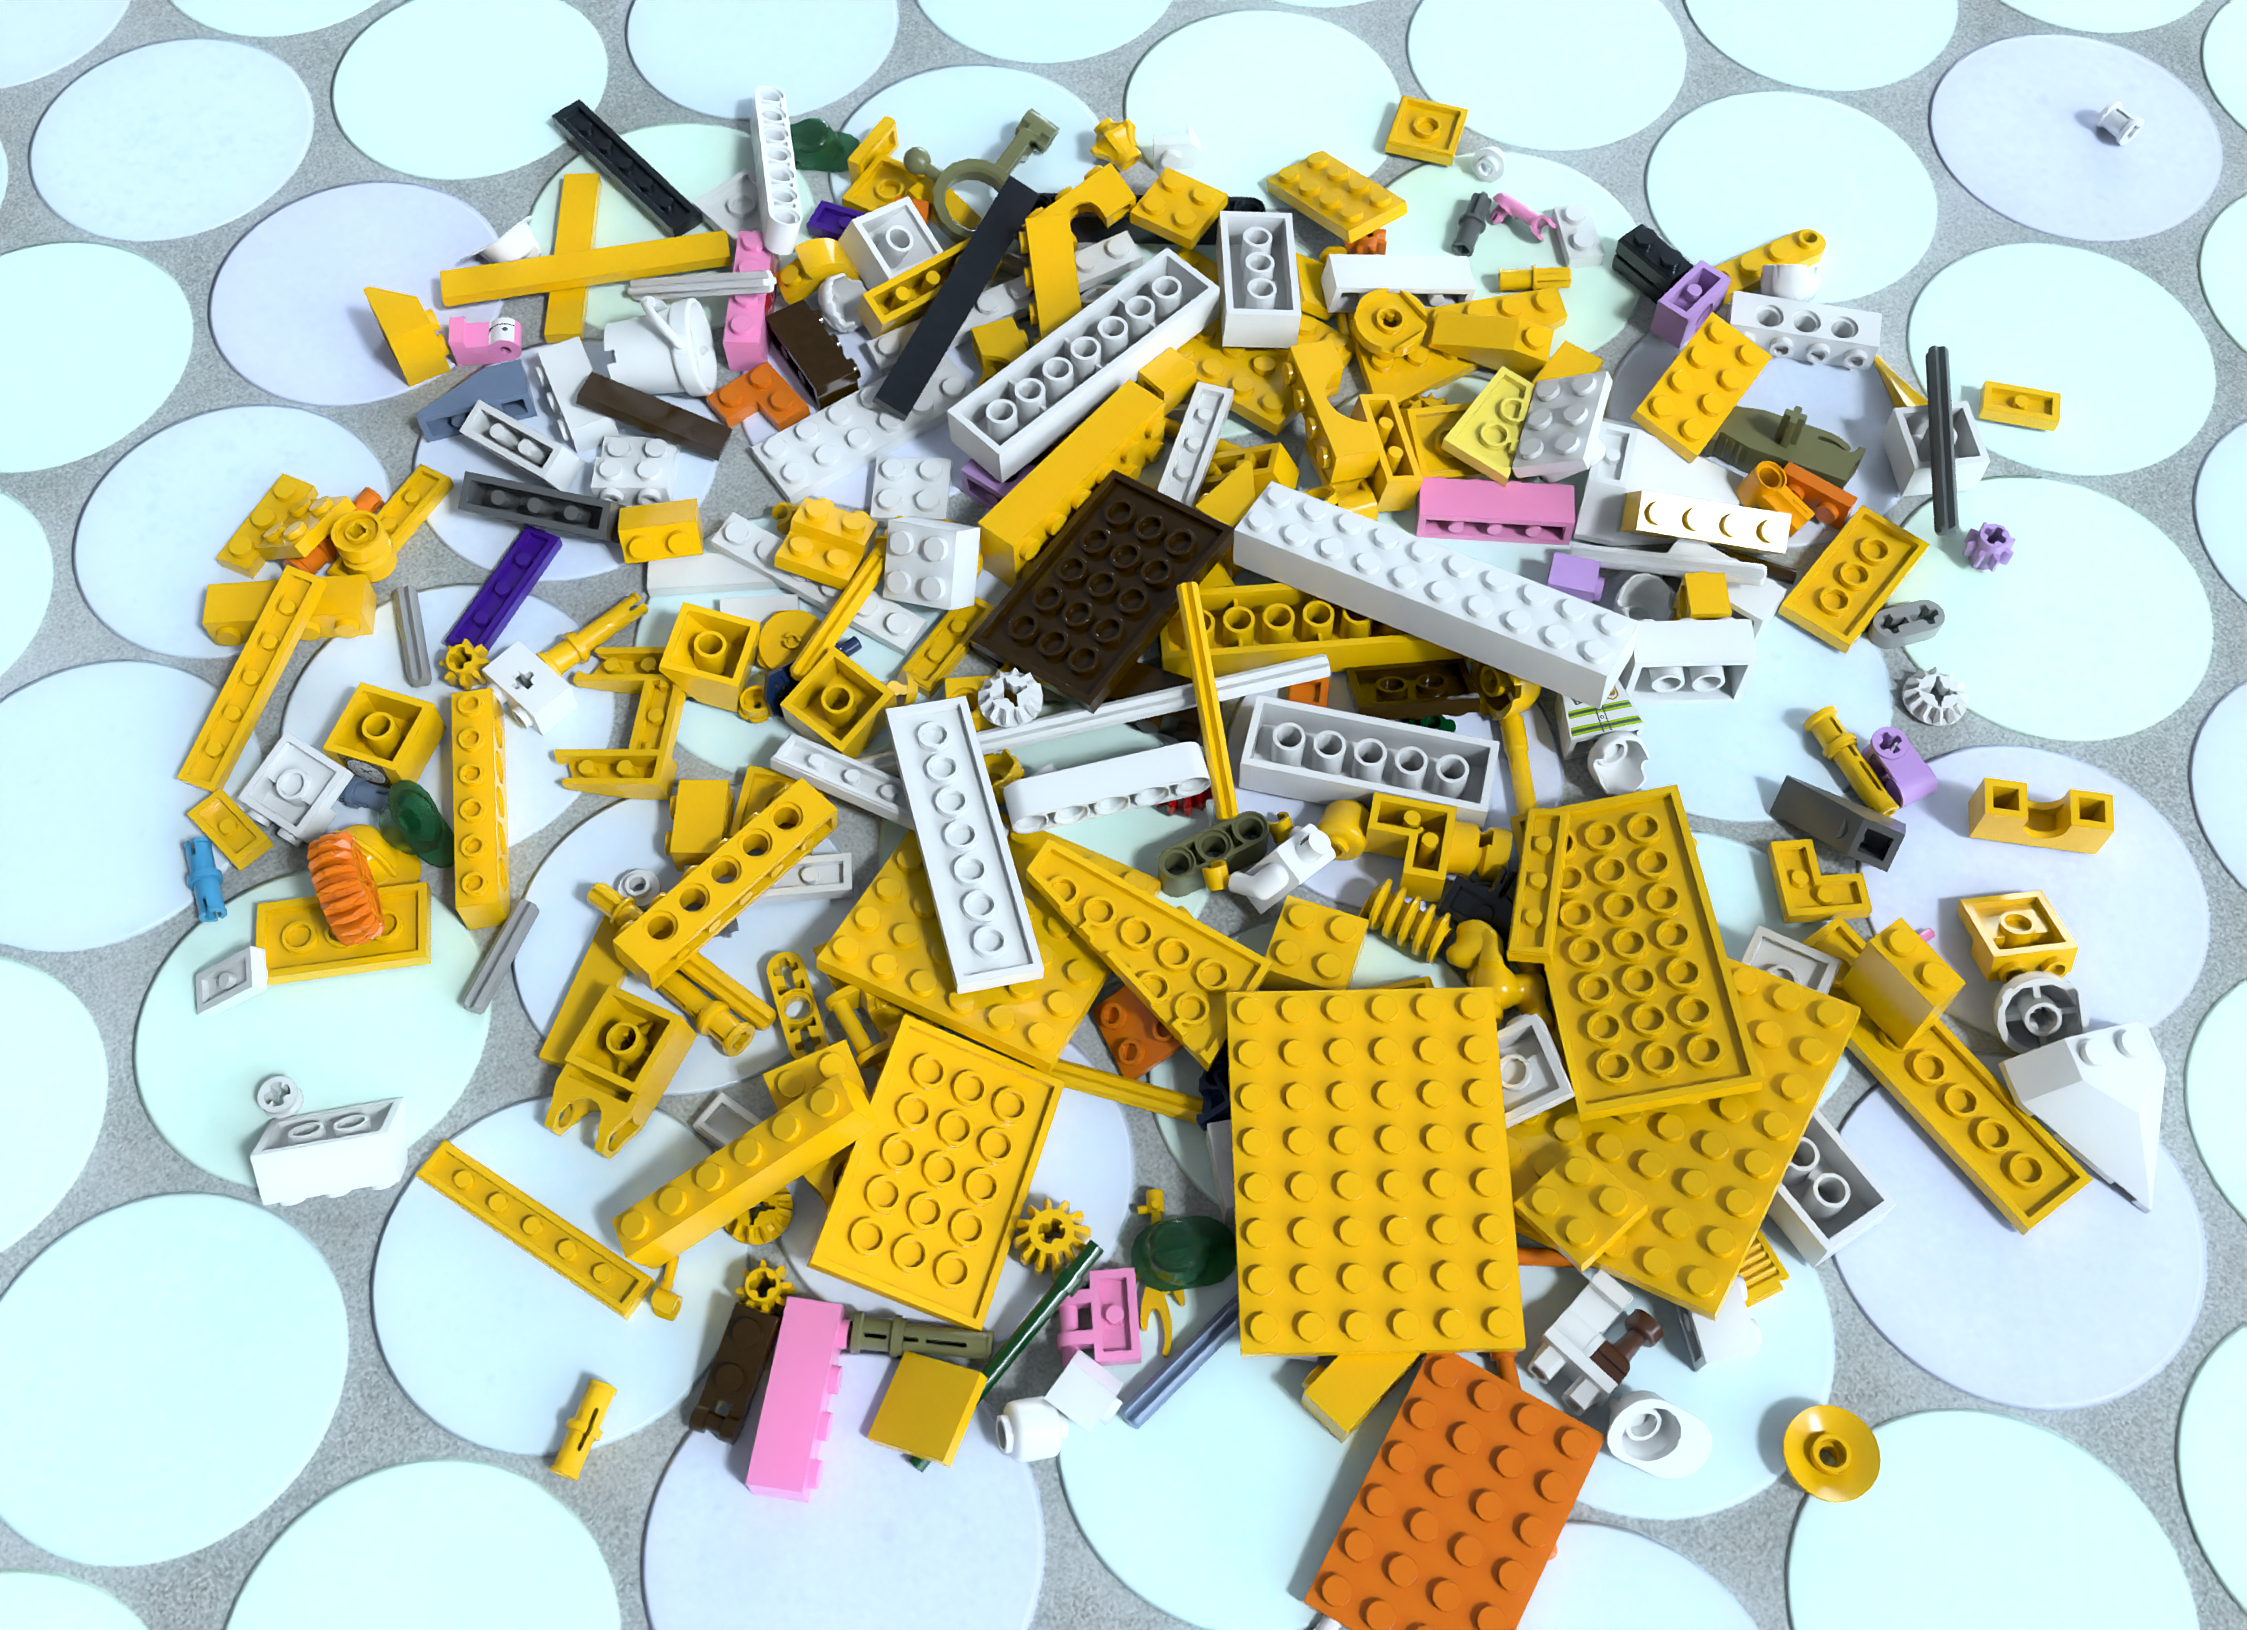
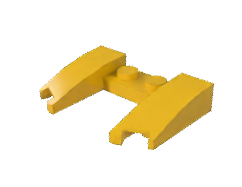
[554,647,691,801]

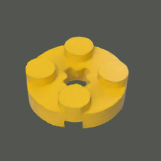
[1352,288,1427,361]

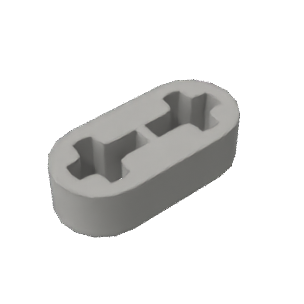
[1868,600,1945,649]

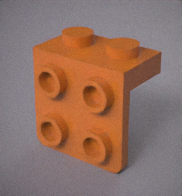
[1093,985,1184,1080]

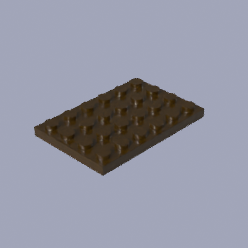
[969,469,1235,714]

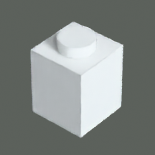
[1044,1349,1124,1433]

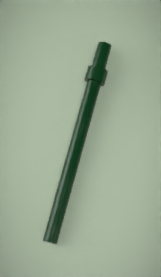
[908,1239,1104,1473]

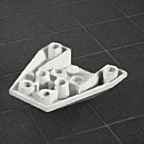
[1573,418,1744,546]

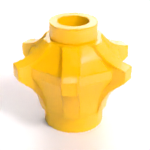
[1090,117,1142,172]

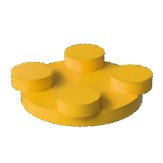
[757,610,822,671]

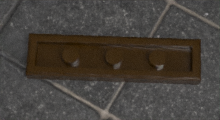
[576,371,733,461]

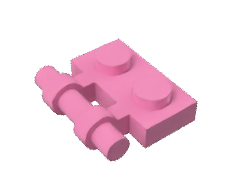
[1056,1268,1142,1369]

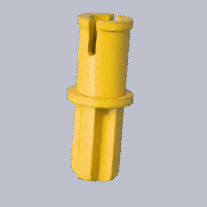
[1498,264,1572,292]

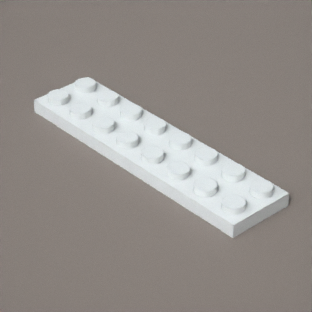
[885,696,1044,994]

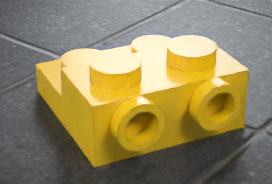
[774,497,878,591]
[1957,890,2078,984]

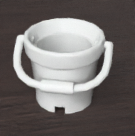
[604,296,717,396]

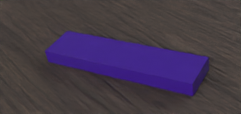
[444,525,563,652]

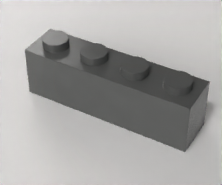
[458,471,627,544]

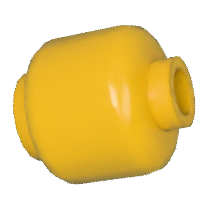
[1316,799,1370,861]

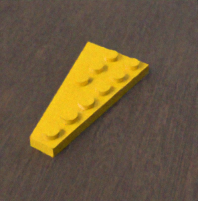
[1349,287,1568,406]
[1025,838,1273,1072]

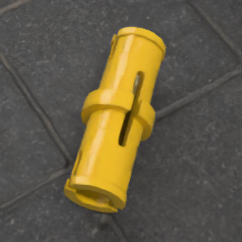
[549,1379,618,1481]

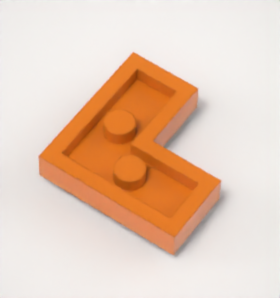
[706,361,810,432]

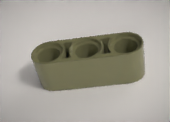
[1158,811,1269,898]

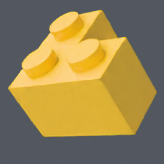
[1364,792,1457,903]

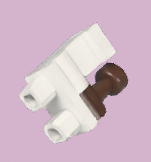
[1528,1270,1664,1416]

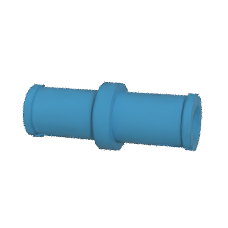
[183,837,227,922]

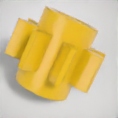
[439,639,490,691]
[735,1260,796,1314]

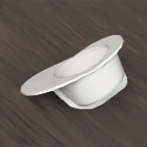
[460,215,542,264]
[1607,1390,1712,1479]

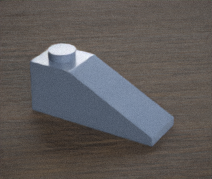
[416,359,537,443]

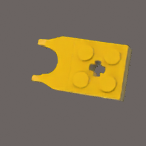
[544,984,698,1160]
[763,1039,870,1210]

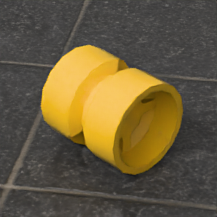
[331,510,398,583]
[1446,820,1513,882]

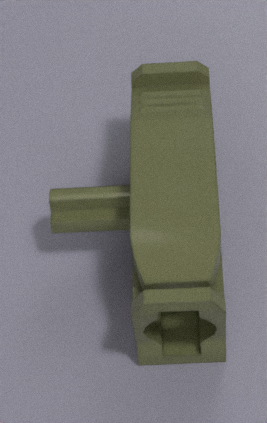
[1704,406,1866,490]

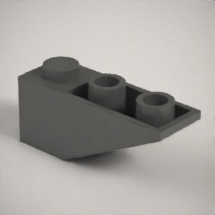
[1770,775,1906,872]

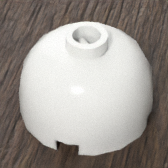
[1993,971,2090,1055]

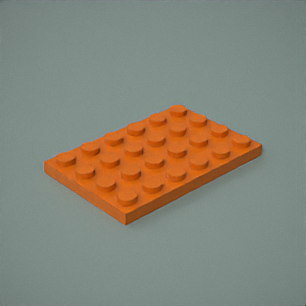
[1303,1353,1606,1630]

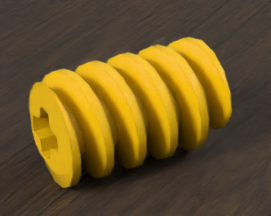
[1358,878,1453,964]

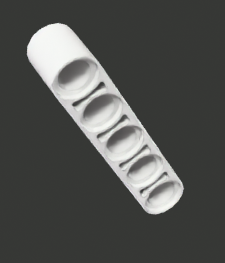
[1003,742,1211,834]

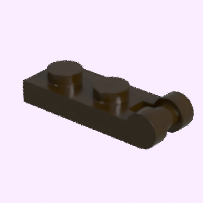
[689,1302,783,1445]

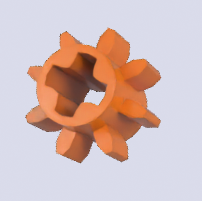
[1344,228,1387,255]

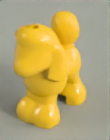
[1446,919,1555,1032]

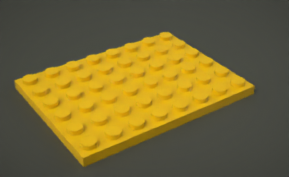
[1506,957,1861,1322]
[1225,987,1526,1357]

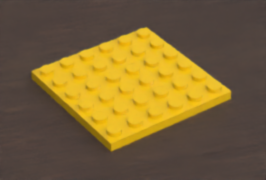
[816,811,1161,1074]

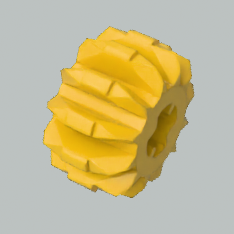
[1014,1198,1091,1276]

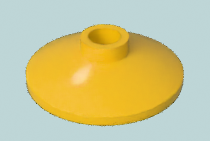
[1782,1405,1881,1503]

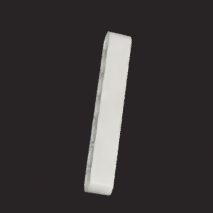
[749,85,802,255]

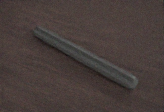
[1925,345,1959,537]

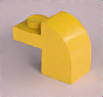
[774,238,863,305]

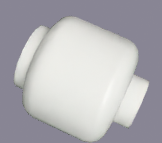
[996,1395,1069,1463]

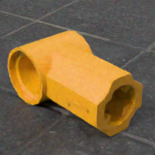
[1736,461,1815,537]

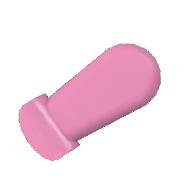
[1490,192,1557,242]

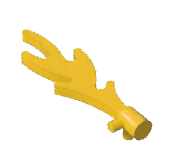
[1135,1189,1185,1358]

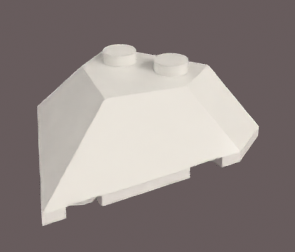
[1998,1021,2166,1214]

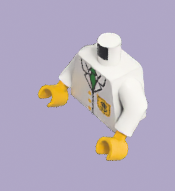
[1202,812,1336,915]

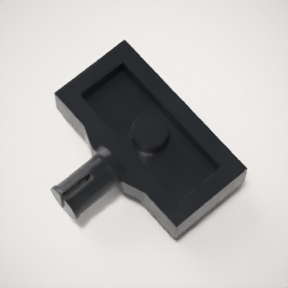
[1438,864,1518,950]

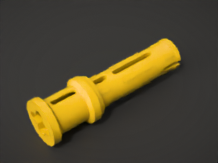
[535,592,648,677]
[1803,705,1899,817]
[656,971,755,1057]

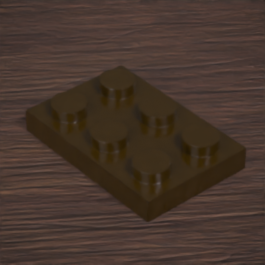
[1346,658,1480,720]

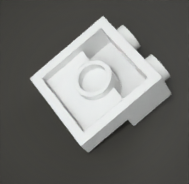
[591,436,681,506]
[237,731,355,847]
[1497,1013,1575,1129]

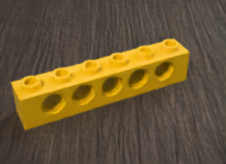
[451,688,511,930]
[612,777,838,992]

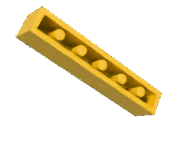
[612,1073,879,1270]

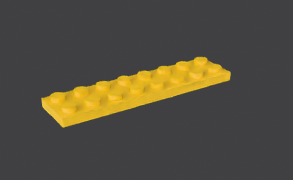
[1801,915,2093,1235]

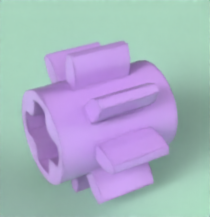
[1962,522,2016,572]

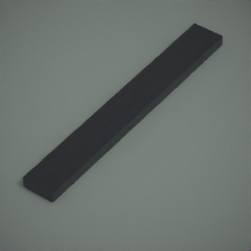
[872,175,1040,422]

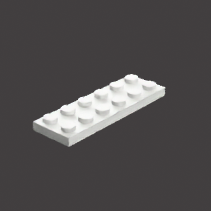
[751,353,975,504]

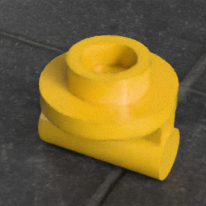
[880,670,918,707]

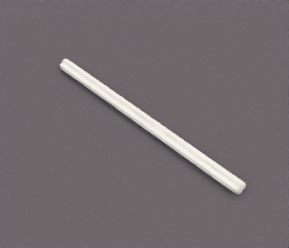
[856,653,1330,776]

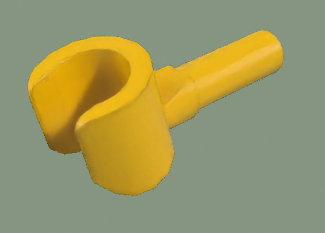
[651,1256,683,1321]

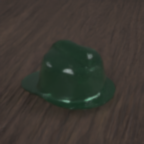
[790,117,861,172]
[378,780,455,868]
[1131,1216,1236,1292]

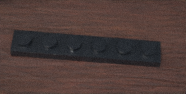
[551,99,703,237]

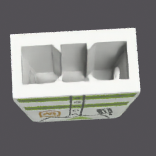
[1555,679,1645,760]

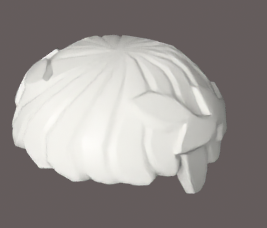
[817,273,868,333]

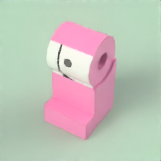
[448,316,522,367]

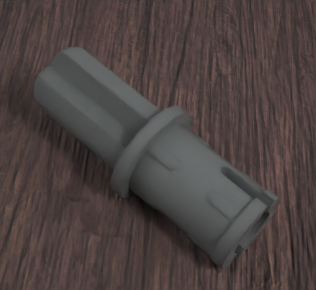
[1451,191,1492,257]

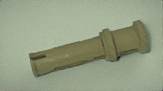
[851,1310,994,1362]

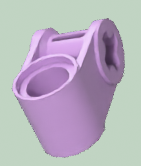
[1861,726,1937,810]

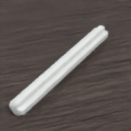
[627,270,777,301]
[1569,543,1767,586]

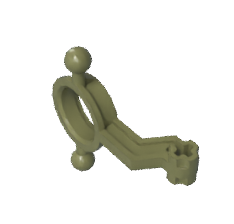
[903,108,1060,256]

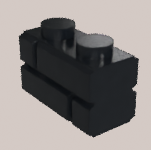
[1612,224,1695,304]

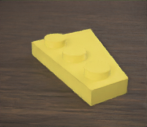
[1441,366,1534,487]

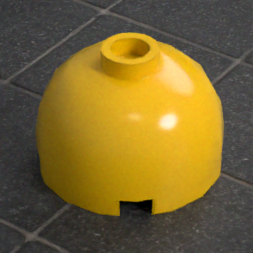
[1467,657,1541,721]

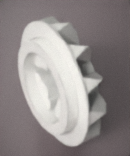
[1902,666,1970,726]
[978,667,1043,728]

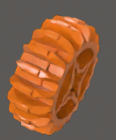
[307,830,385,947]

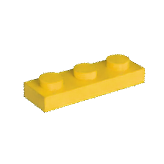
[216,473,319,579]

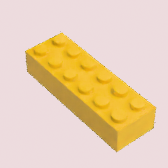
[978,379,1165,588]

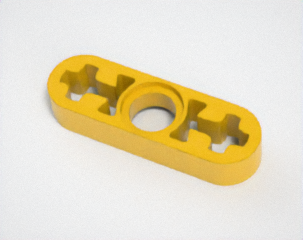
[766,951,829,1061]

